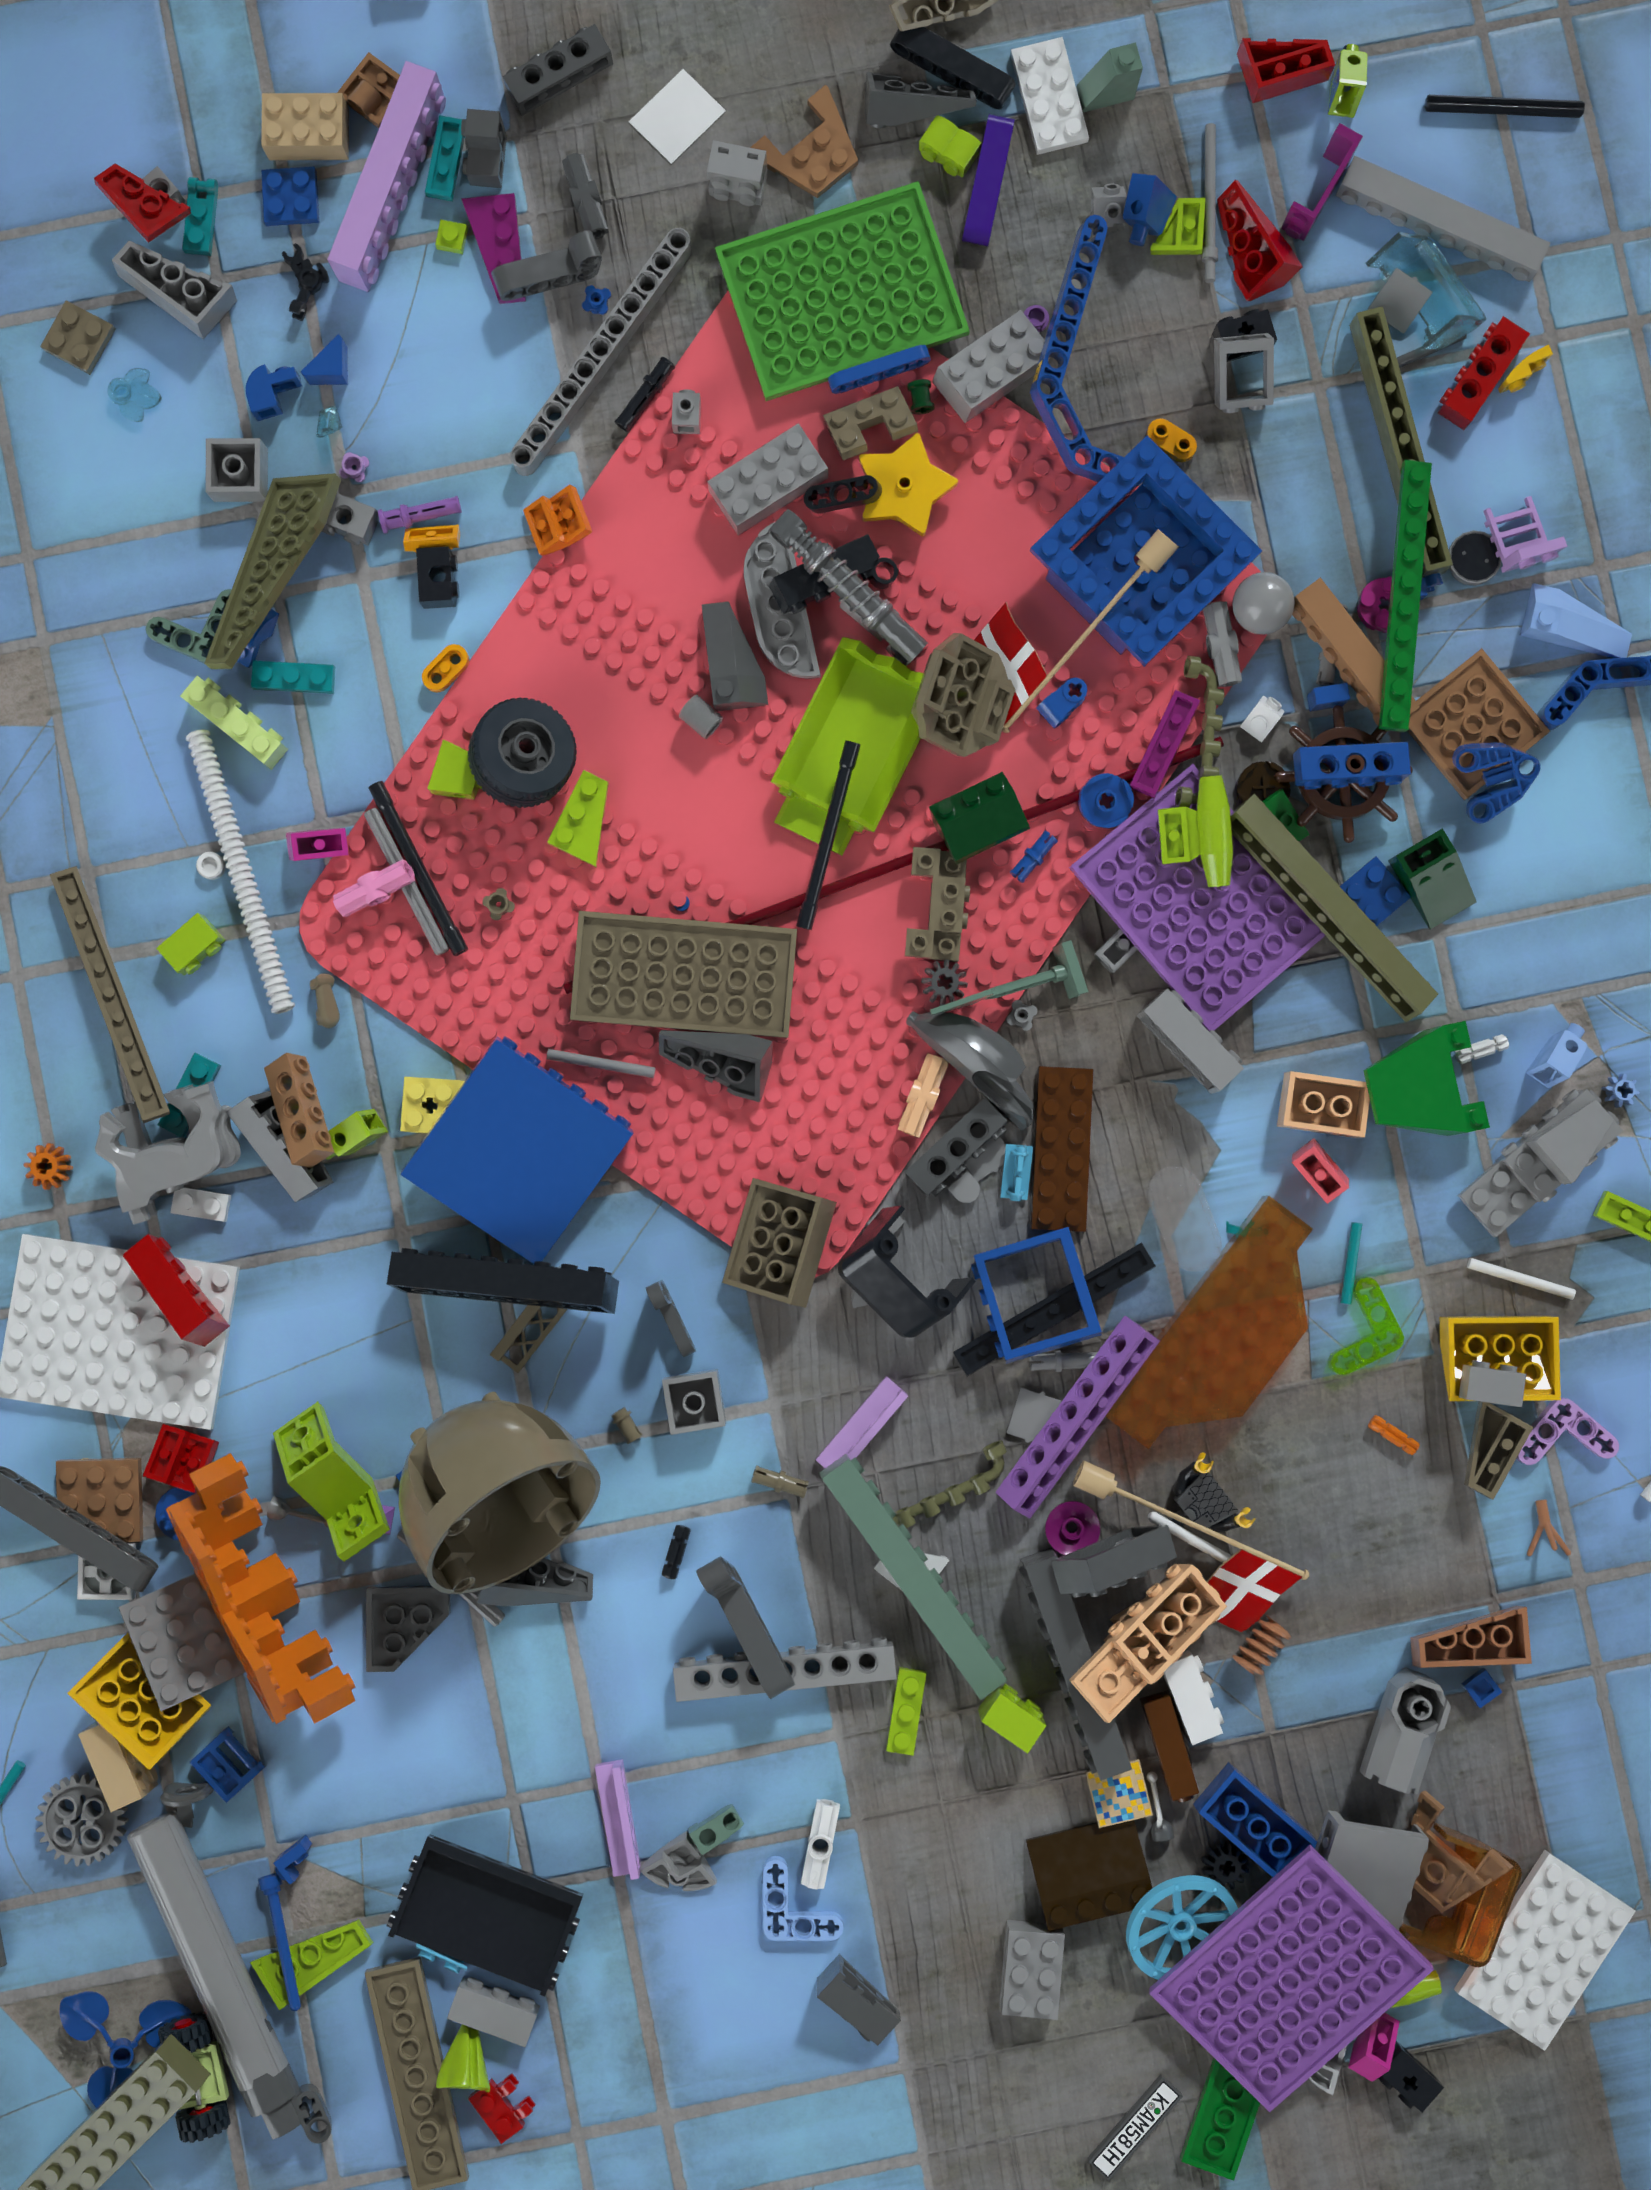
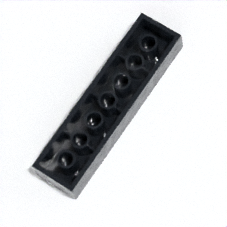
[386,1248,619,1314]

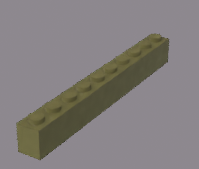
[1349,306,1453,578]
[1230,794,1438,1022]

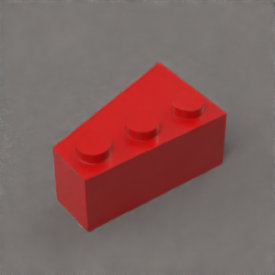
[1237,38,1335,103]

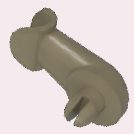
[310,973,340,1028]

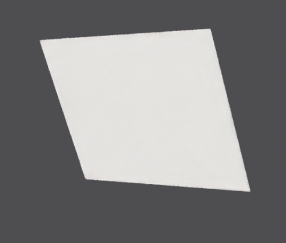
[629,69,726,164]

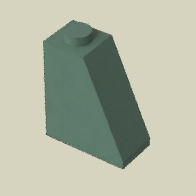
[1076,42,1143,112]

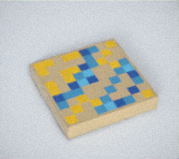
[1085,1759,1153,1828]

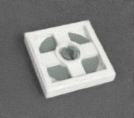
[77,1543,136,1600]

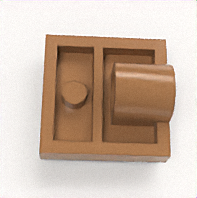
[337,52,400,128]

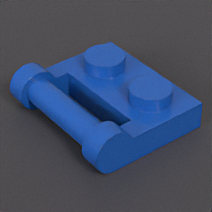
[190,1726,266,1803]

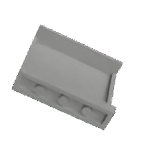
[1315,1810,1429,1931]

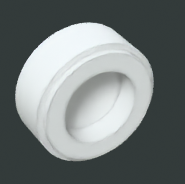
[196,852,226,880]

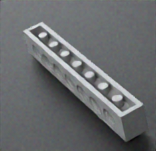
[673,1637,897,1702]

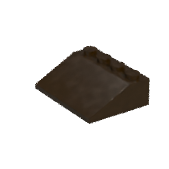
[1026,1820,1157,1931]

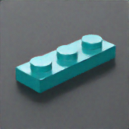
[425,115,465,202]
[251,661,336,694]
[157,1053,221,1138]

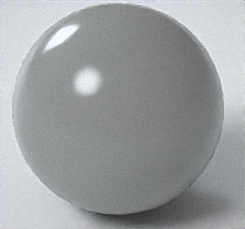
[1232,572,1295,635]

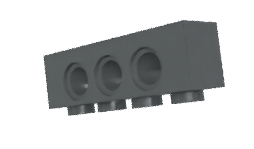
[502,24,613,116]
[905,1097,1007,1197]

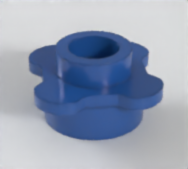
[582,285,611,315]

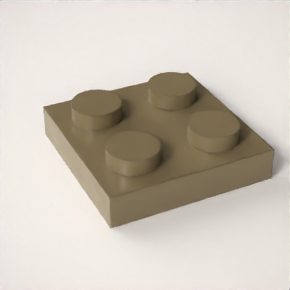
[40,300,116,375]

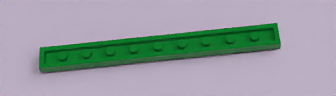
[1379,460,1432,732]

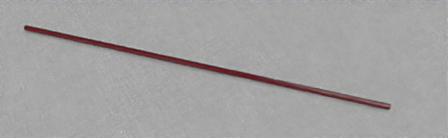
[563,736,1224,994]

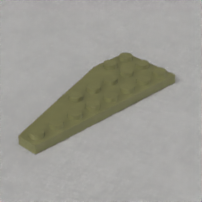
[204,473,341,669]

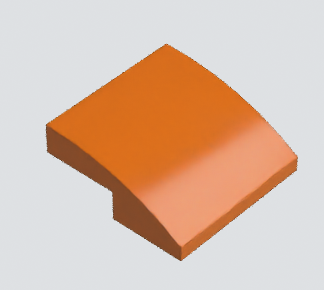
[523,484,592,556]

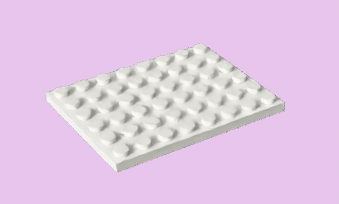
[0,1234,240,1430]

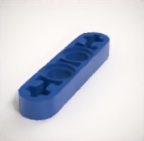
[828,345,931,394]

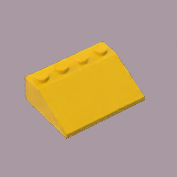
[1439,1316,1561,1401]
[67,1633,211,1770]

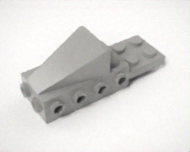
[1457,1089,1623,1237]

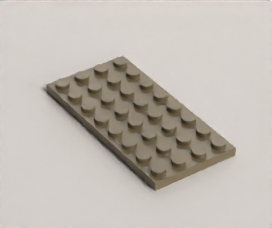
[570,911,797,1038]

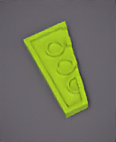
[250,1919,374,2010]

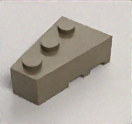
[1464,1401,1533,1500]

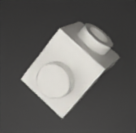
[1240,696,1285,743]

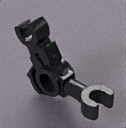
[282,243,330,321]

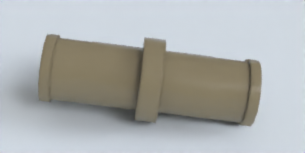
[751,1465,809,1498]

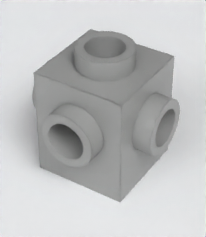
[1090,183,1127,227]

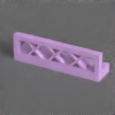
[816,1376,908,1468]
[595,1759,641,1880]

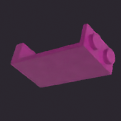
[1281,123,1363,241]

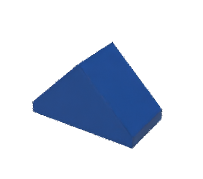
[300,334,348,385]

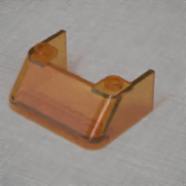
[1399,1823,1522,1967]

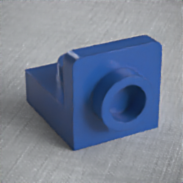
[273,1835,312,1885]

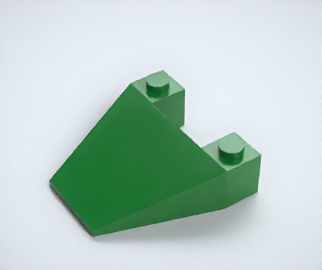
[1363,1021,1490,1136]

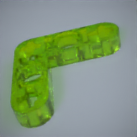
[1328,1277,1404,1375]

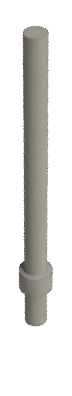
[1202,123,1218,283]

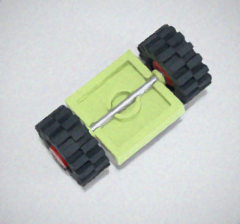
[158,2012,231,2143]

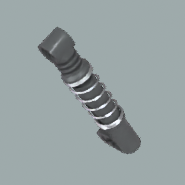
[769,509,928,666]

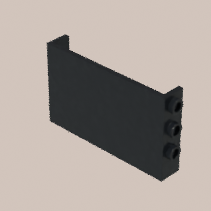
[387,1834,583,1997]

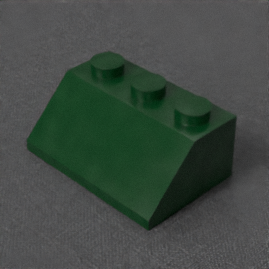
[929,772,1030,864]

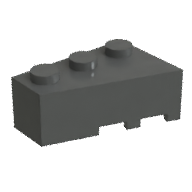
[817,1954,901,2046]

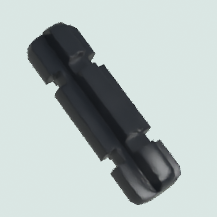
[662,1525,691,1579]

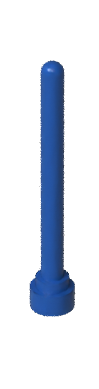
[258,1873,301,2011]

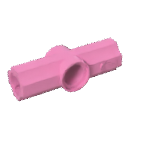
[333,859,415,917]

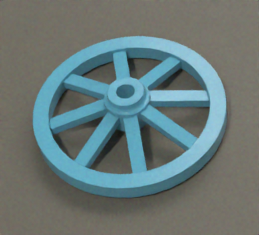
[1126,1875,1238,1980]

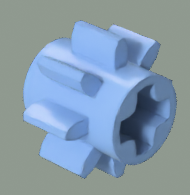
[1602,1074,1640,1108]

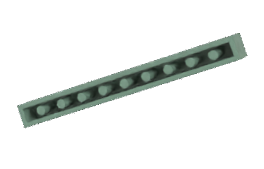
[819,1454,1008,1700]

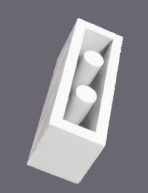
[1163,1650,1224,1745]

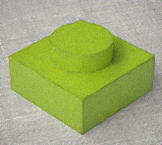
[435,219,468,254]

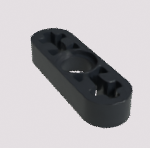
[804,475,882,513]

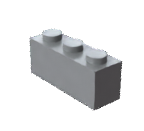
[447,1977,540,2047]

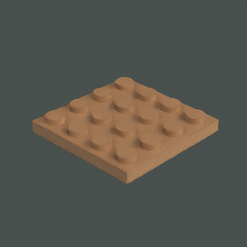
[1408,648,1551,800]

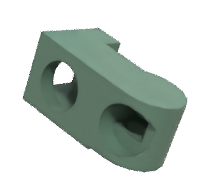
[688,1804,744,1855]

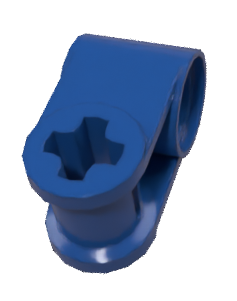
[1036,678,1087,729]

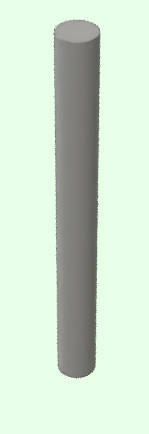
[546,1049,656,1078]

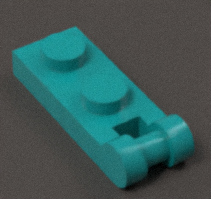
[182,177,218,256]

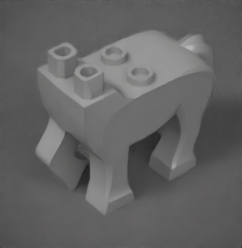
[95,1081,241,1225]

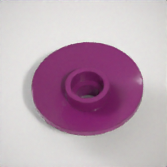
[1045,1501,1100,1555]

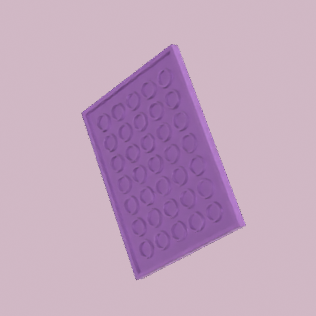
[1069,764,1325,1031]
[1149,1845,1434,2112]

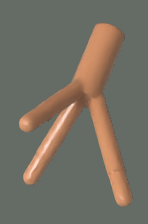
[1527,1499,1571,1556]

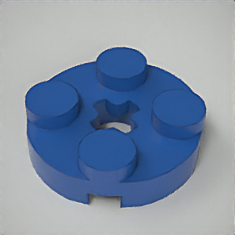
[1078,773,1134,828]

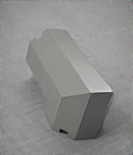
[1360,1668,1451,1795]

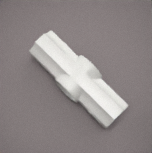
[801,1799,840,1890]

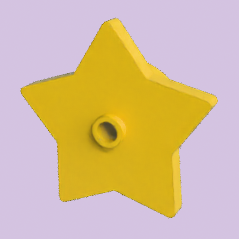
[859,433,958,537]

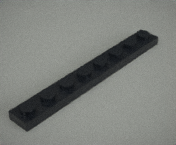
[953,1242,1156,1377]

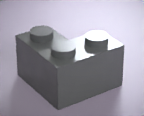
[461,109,507,188]

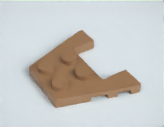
[750,85,858,198]
[1411,1791,1514,1913]

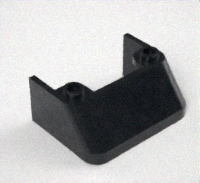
[838,1205,976,1338]

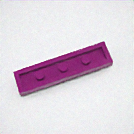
[1130,690,1200,799]

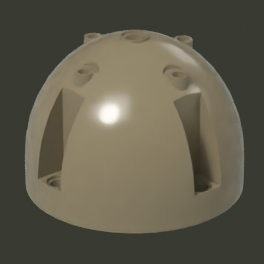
[399,1392,601,1594]

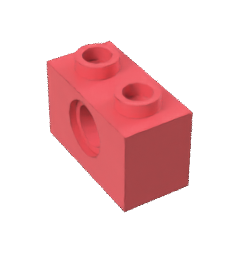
[1292,1138,1349,1204]

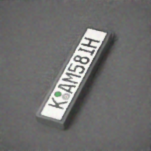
[1087,2074,1183,2181]

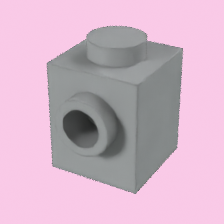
[672,389,701,434]

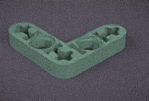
[146,589,231,663]

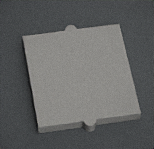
[1368,267,1433,334]
[952,1124,1006,1182]
[1006,1387,1062,1443]

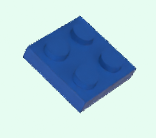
[261,166,320,226]
[1340,856,1411,926]

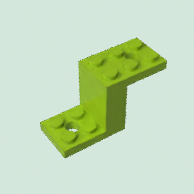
[273,1401,390,1562]

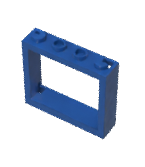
[971,1227,1102,1363]

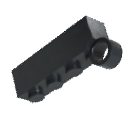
[769,534,898,615]

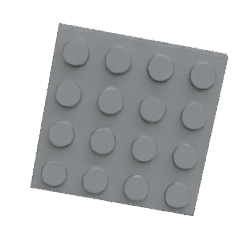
[118,1574,246,1711]

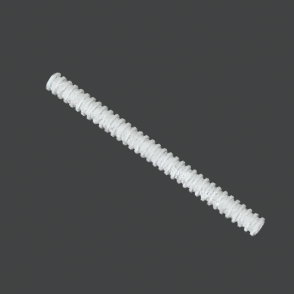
[186,729,295,1014]

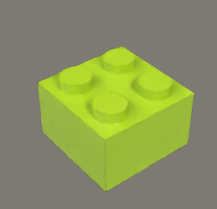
[978,1683,1047,1754]

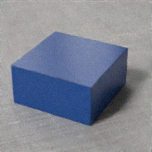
[1307,683,1350,712]

